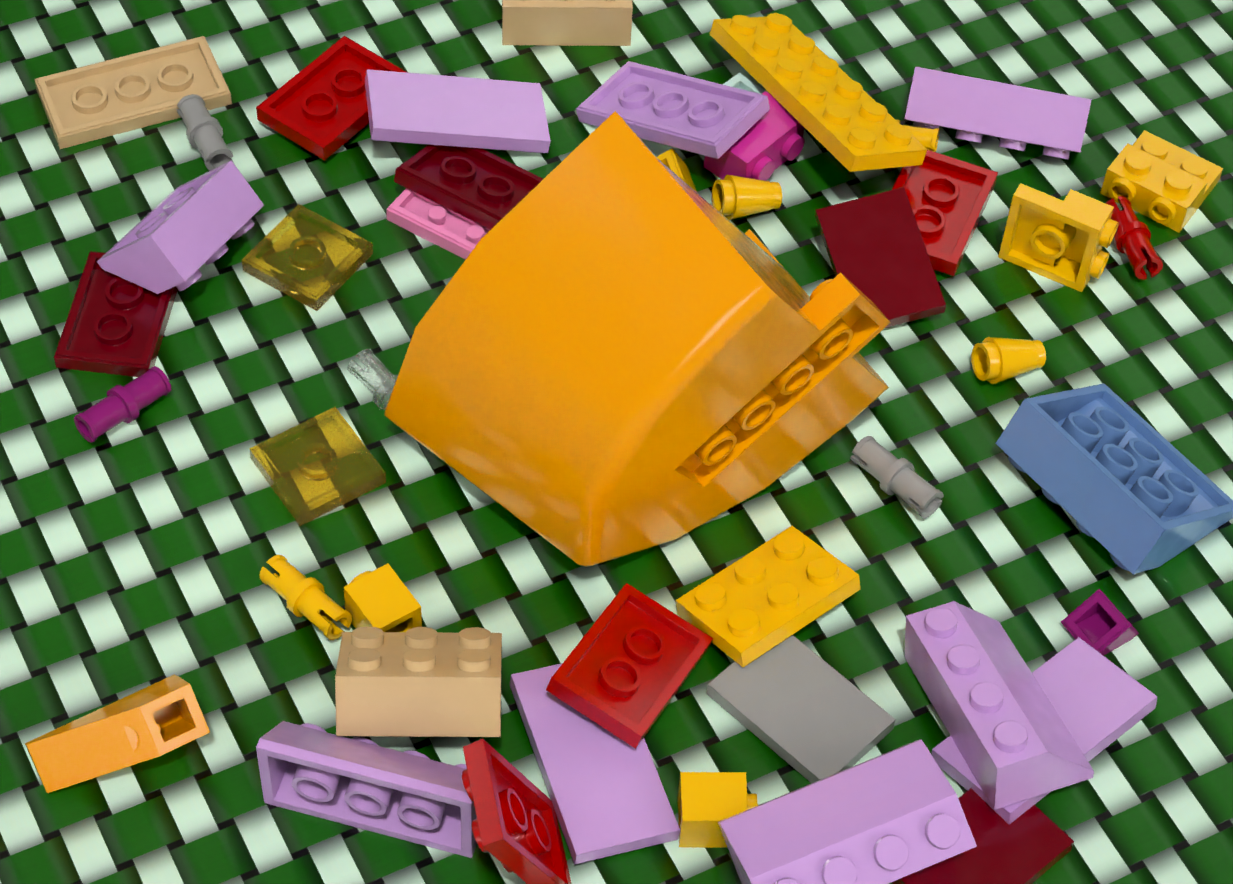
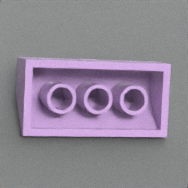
[905,67,1092,160]
[905,601,1094,810]
[256,721,477,858]
[718,739,977,884]

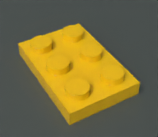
[675,526,861,667]

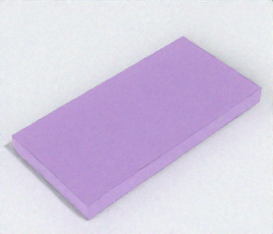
[576,61,770,159]
[365,69,551,153]
[932,637,1157,825]
[509,663,680,865]

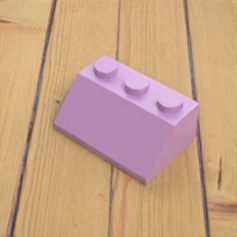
[97,161,264,294]

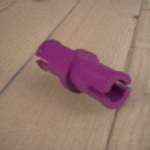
[74,366,172,443]

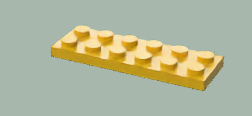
[710,13,927,172]

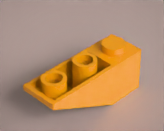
[25,674,210,793]

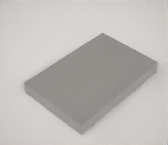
[707,635,896,783]

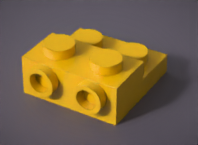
[1100,130,1223,233]
[998,183,1119,292]

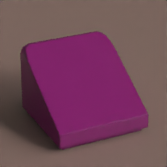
[1061,589,1139,656]

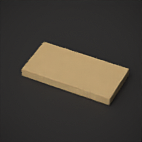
[34,36,232,149]

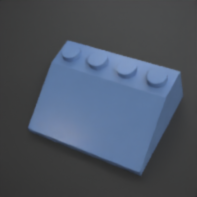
[995,384,1233,575]

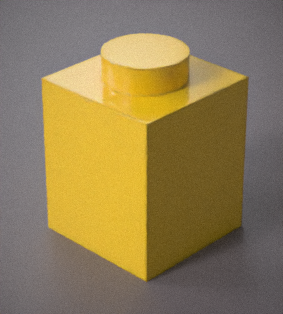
[343,563,422,632]
[677,772,758,848]

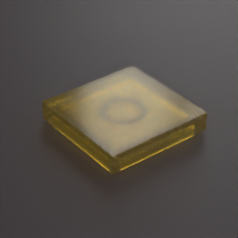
[242,204,373,311]
[249,407,386,526]

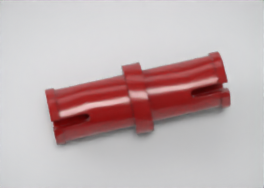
[1106,196,1163,280]

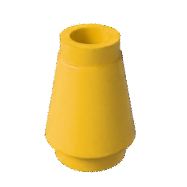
[712,175,782,220]
[971,337,1046,384]

